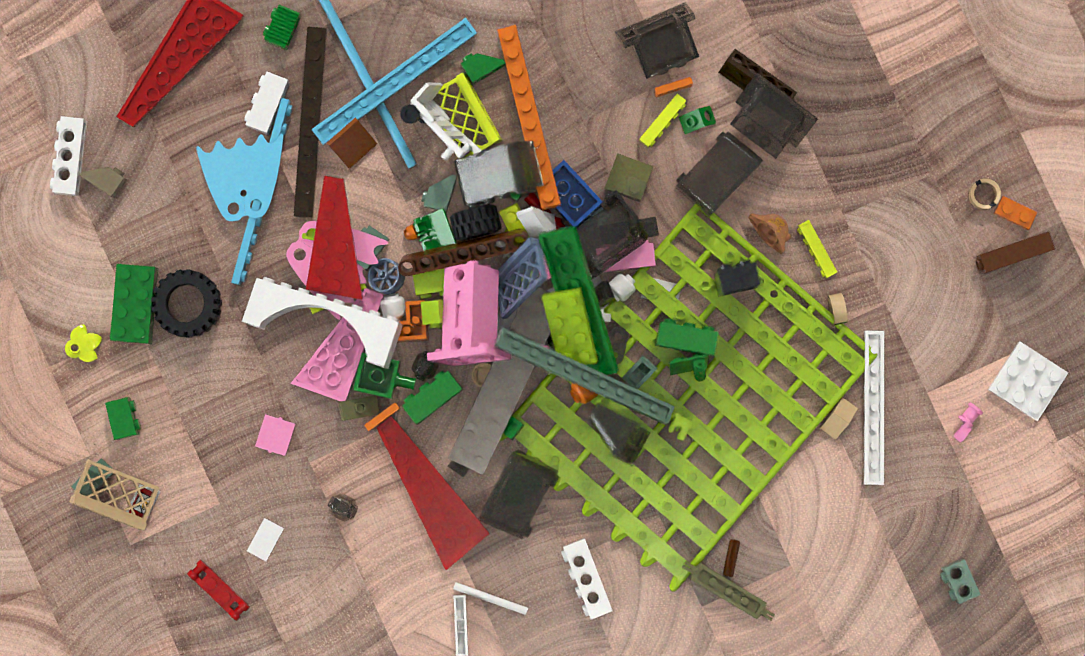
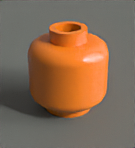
[570,383,598,404]

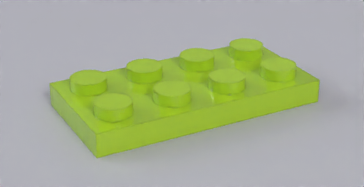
[542,288,598,365]

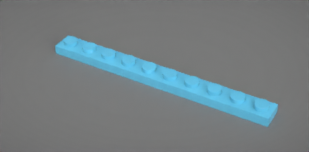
[312,18,477,146]
[231,98,293,286]

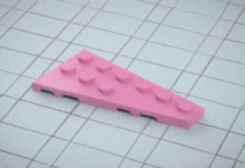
[291,288,384,402]

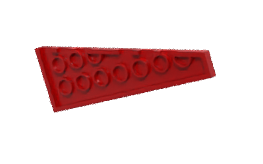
[116,0,244,127]
[377,416,490,570]

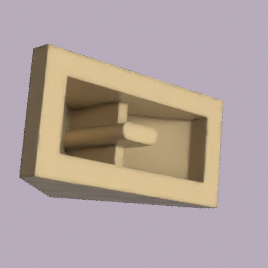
[820,397,858,440]

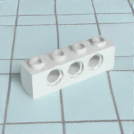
[50,116,87,196]
[561,538,612,619]

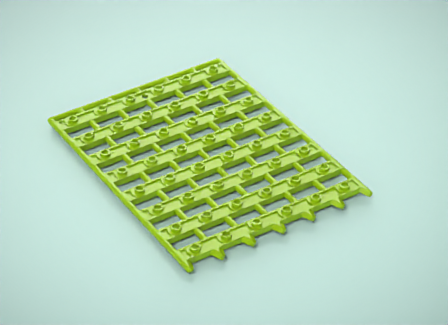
[499,201,878,592]

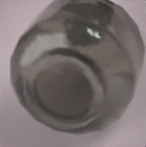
[411,351,439,381]
[328,493,358,522]

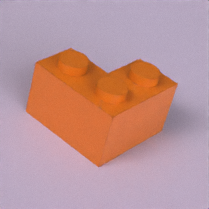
[397,300,429,343]

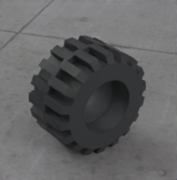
[450,204,502,241]

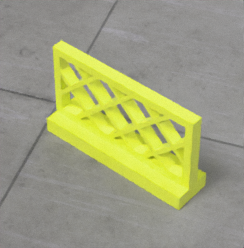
[438,73,502,162]

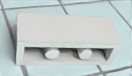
[244,72,290,135]

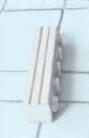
[453,595,468,656]

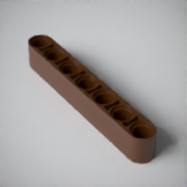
[398,229,529,276]

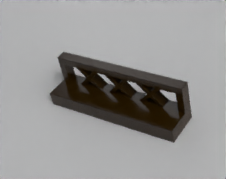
[718,49,797,116]

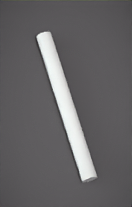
[453,582,528,615]

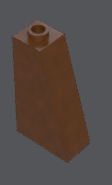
[976,231,1055,274]

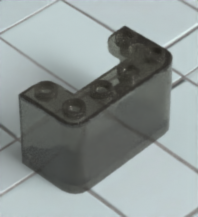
[454,141,544,209]

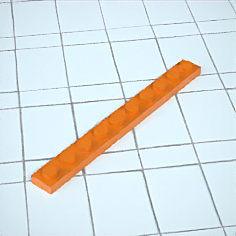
[497,25,561,210]

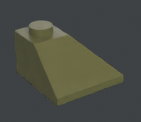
[604,153,653,202]

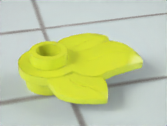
[65,325,102,362]

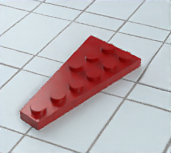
[306,175,363,300]

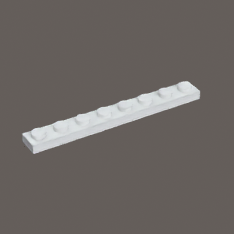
[864,331,884,485]

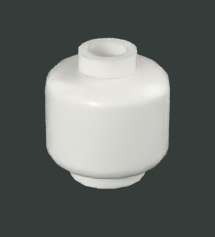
[607,273,636,302]
[380,293,406,321]

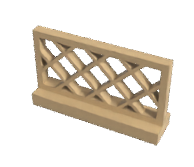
[69,459,159,531]

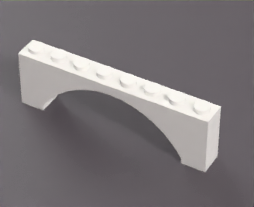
[242,277,403,369]

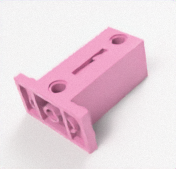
[427,261,511,366]

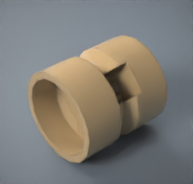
[471,363,492,387]

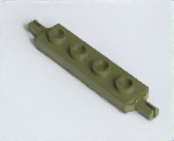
[682,561,775,621]

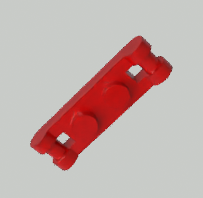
[187,559,250,621]

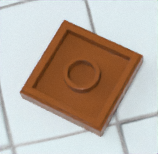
[327,118,378,169]

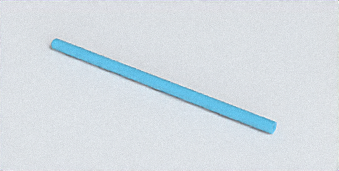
[319,0,417,168]

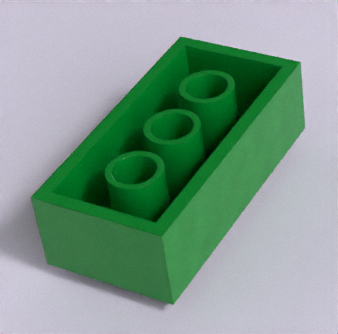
[110,264,158,344]

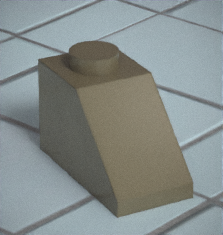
[80,167,127,198]

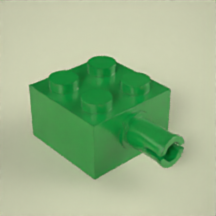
[353,353,416,399]

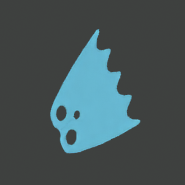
[196,133,283,221]

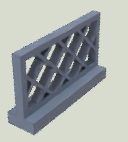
[498,237,548,319]

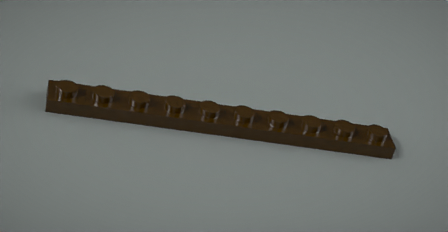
[294,27,327,218]

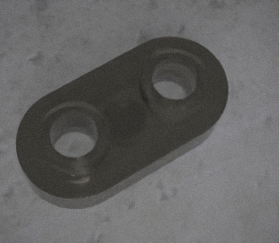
[609,327,628,364]

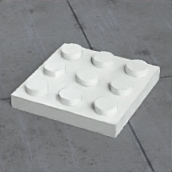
[988,342,1068,421]

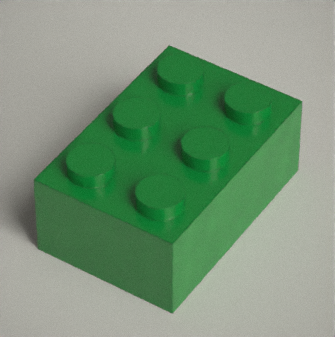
[655,319,719,356]
[402,370,463,425]

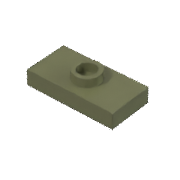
[338,395,380,421]

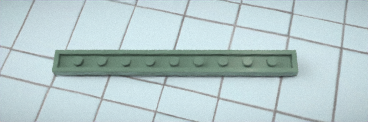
[494,328,674,425]

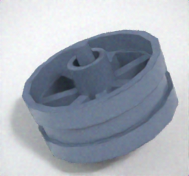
[368,258,405,295]

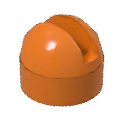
[404,224,419,241]

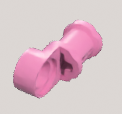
[953,402,983,443]

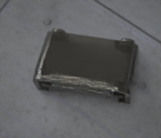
[676,131,763,219]
[560,190,648,279]
[478,449,559,540]

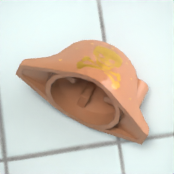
[748,213,791,254]

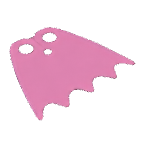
[286,221,388,320]

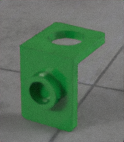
[679,106,716,134]

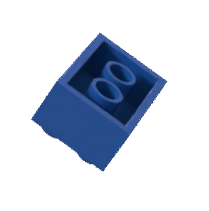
[536,160,603,228]

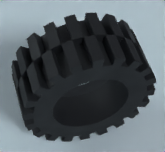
[151,269,222,338]

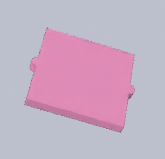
[255,414,296,456]

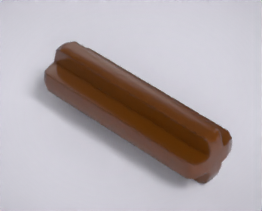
[723,539,740,577]

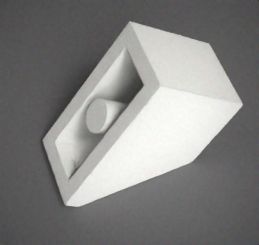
[517,207,556,239]

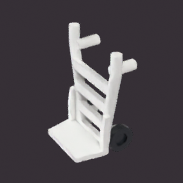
[400,83,483,161]

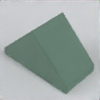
[622,356,657,389]

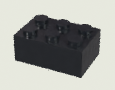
[713,260,761,297]

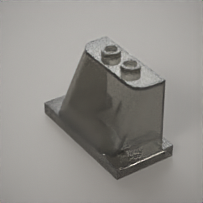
[615,2,699,79]
[730,73,818,159]
[590,403,650,466]

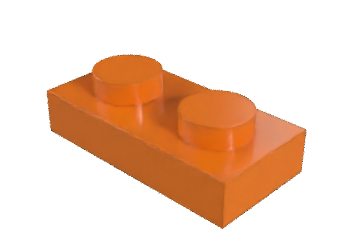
[993,196,1038,230]

